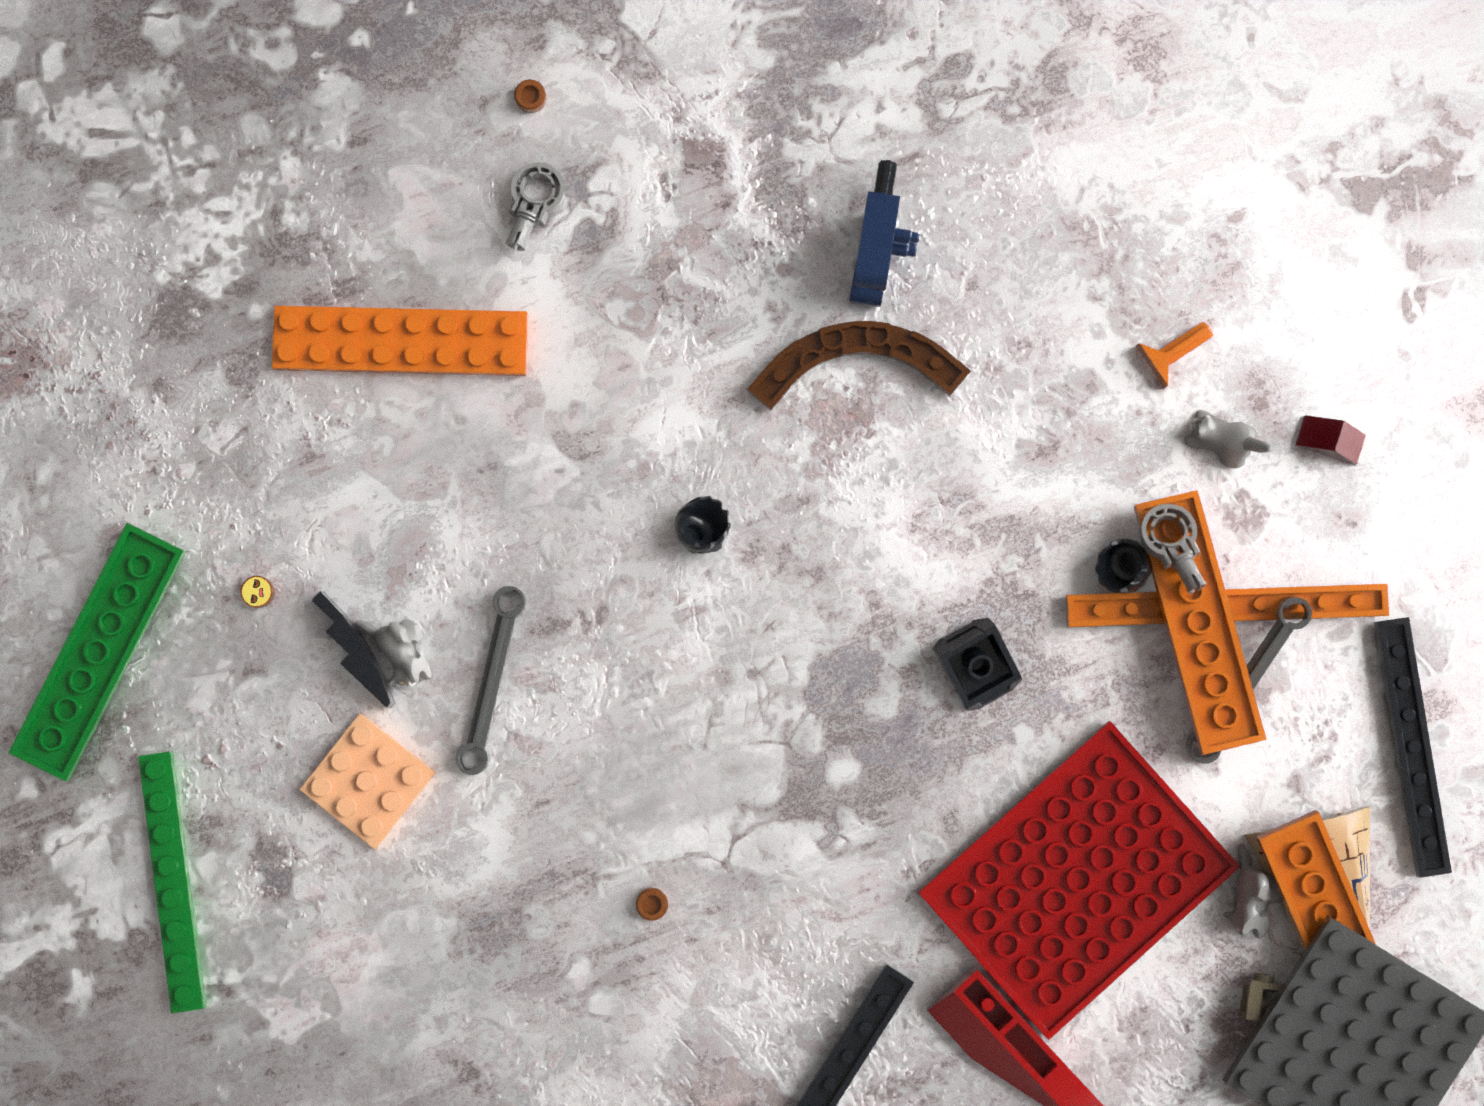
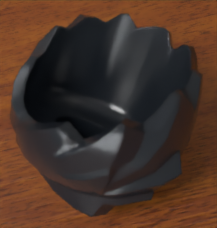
[674,496,731,554]
[1095,539,1152,593]

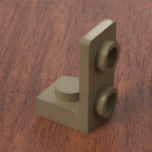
[1239,972,1284,1021]

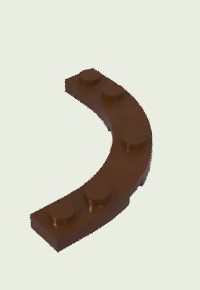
[747,321,971,411]

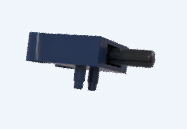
[849,160,920,307]

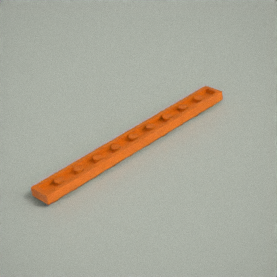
[1066,584,1389,627]

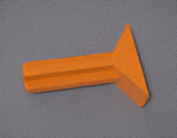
[1136,322,1213,389]

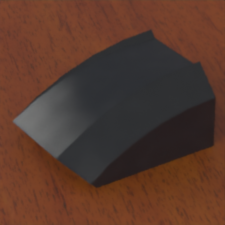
[932,618,1023,711]

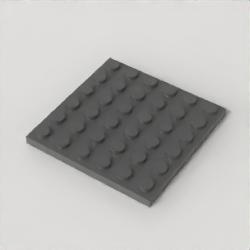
[1222,915,1484,1106]

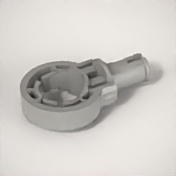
[506,162,565,251]
[1139,504,1207,594]

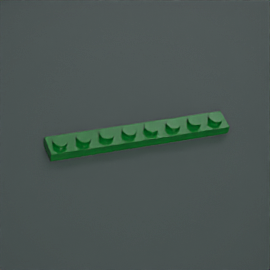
[138,751,206,1014]

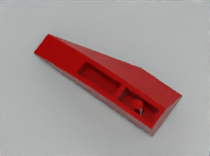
[927,965,1104,1106]

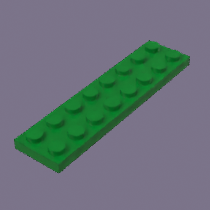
[8,523,186,782]

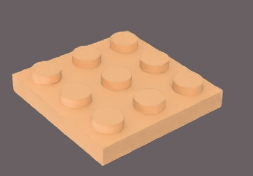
[299,713,437,849]

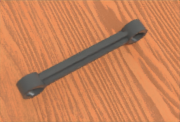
[456,586,527,775]
[1186,596,1312,764]

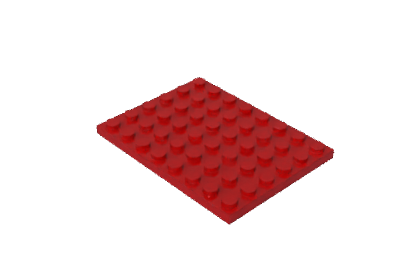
[918,721,1241,1040]

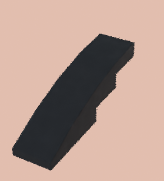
[311,591,396,708]

